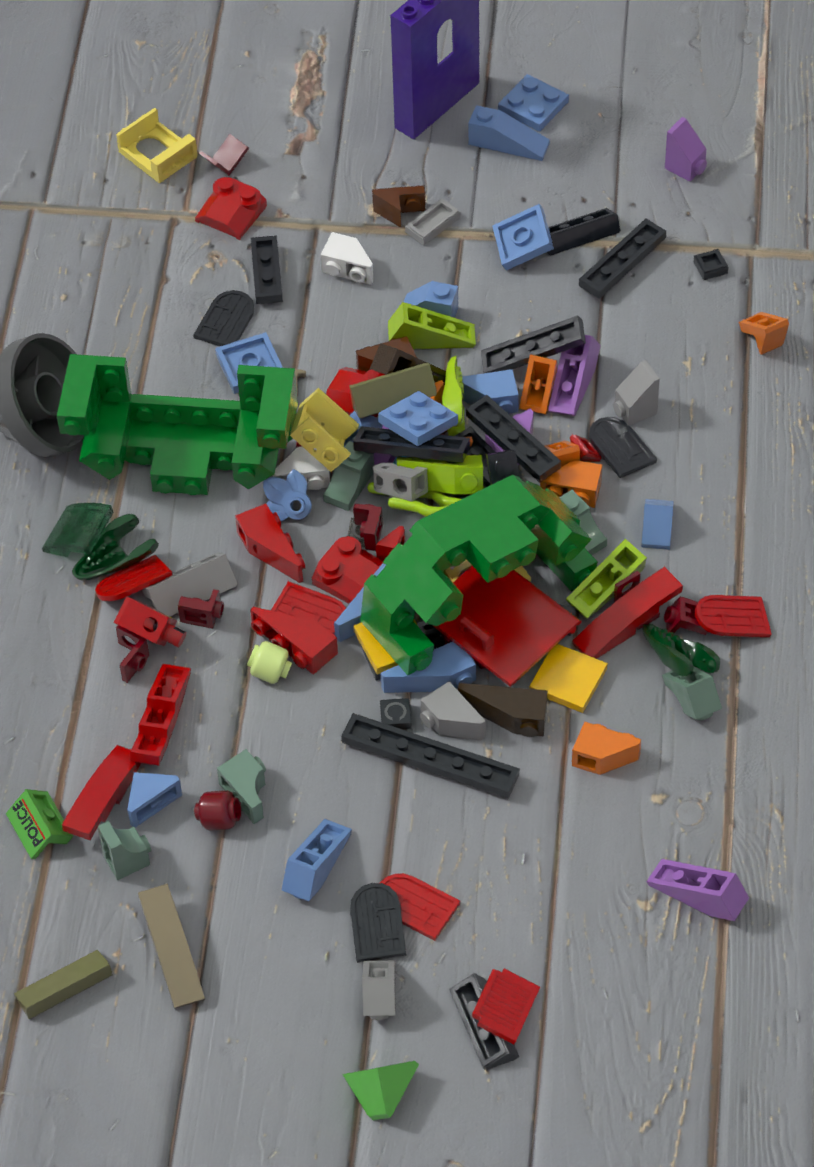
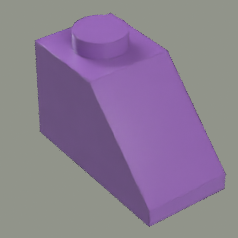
[665,117,707,182]

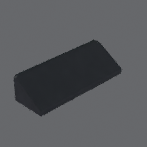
[547,208,621,255]
[449,973,519,1070]

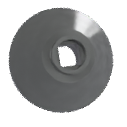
[0,333,84,457]

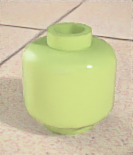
[247,641,292,684]

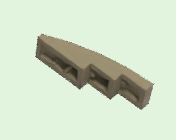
[138,884,205,1009]

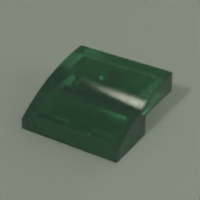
[42,503,114,557]

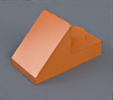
[739,312,789,355]

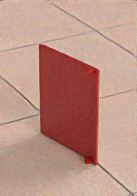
[432,566,582,687]

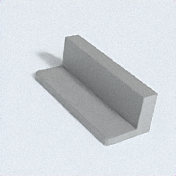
[143,552,237,616]

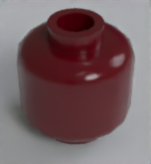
[194,790,242,831]

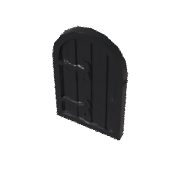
[193,290,254,346]
[589,417,657,478]
[350,883,406,963]

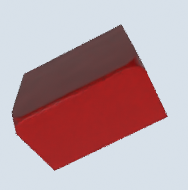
[376,526,406,561]

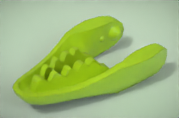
[442,356,465,436]

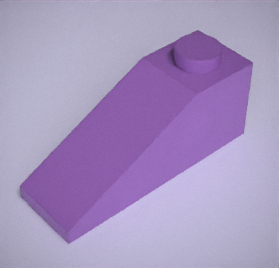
[548,335,601,416]
[646,859,749,921]

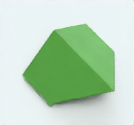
[342,1060,419,1120]

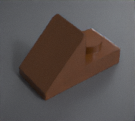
[372,185,426,227]

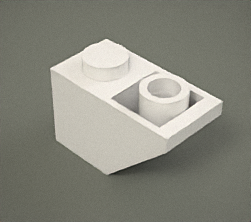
[321,232,373,285]
[273,446,330,490]

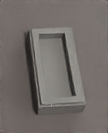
[405,198,461,246]

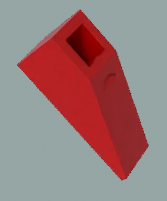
[235,503,305,583]
[250,607,338,675]

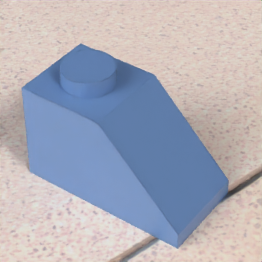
[404,281,458,318]
[462,369,519,414]

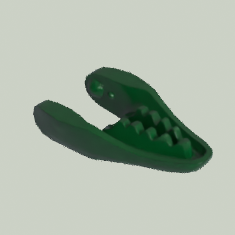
[72,514,159,581]
[643,623,720,676]

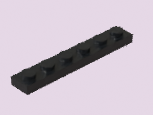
[341,713,520,799]

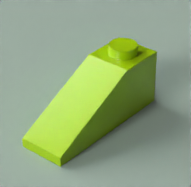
[388,302,476,349]
[397,455,483,494]
[566,539,647,619]

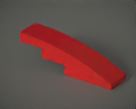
[572,566,683,659]
[130,664,191,766]
[62,745,141,841]

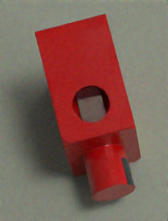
[113,596,186,648]

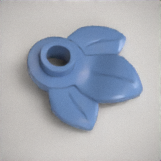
[263,469,312,521]

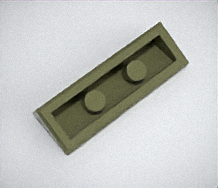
[350,362,437,418]
[14,950,112,1019]

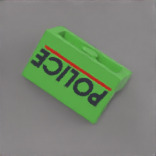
[6,789,73,859]

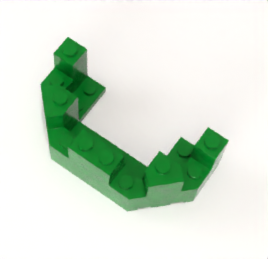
[57,354,298,495]
[360,475,598,676]

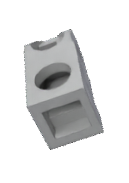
[373,463,428,501]

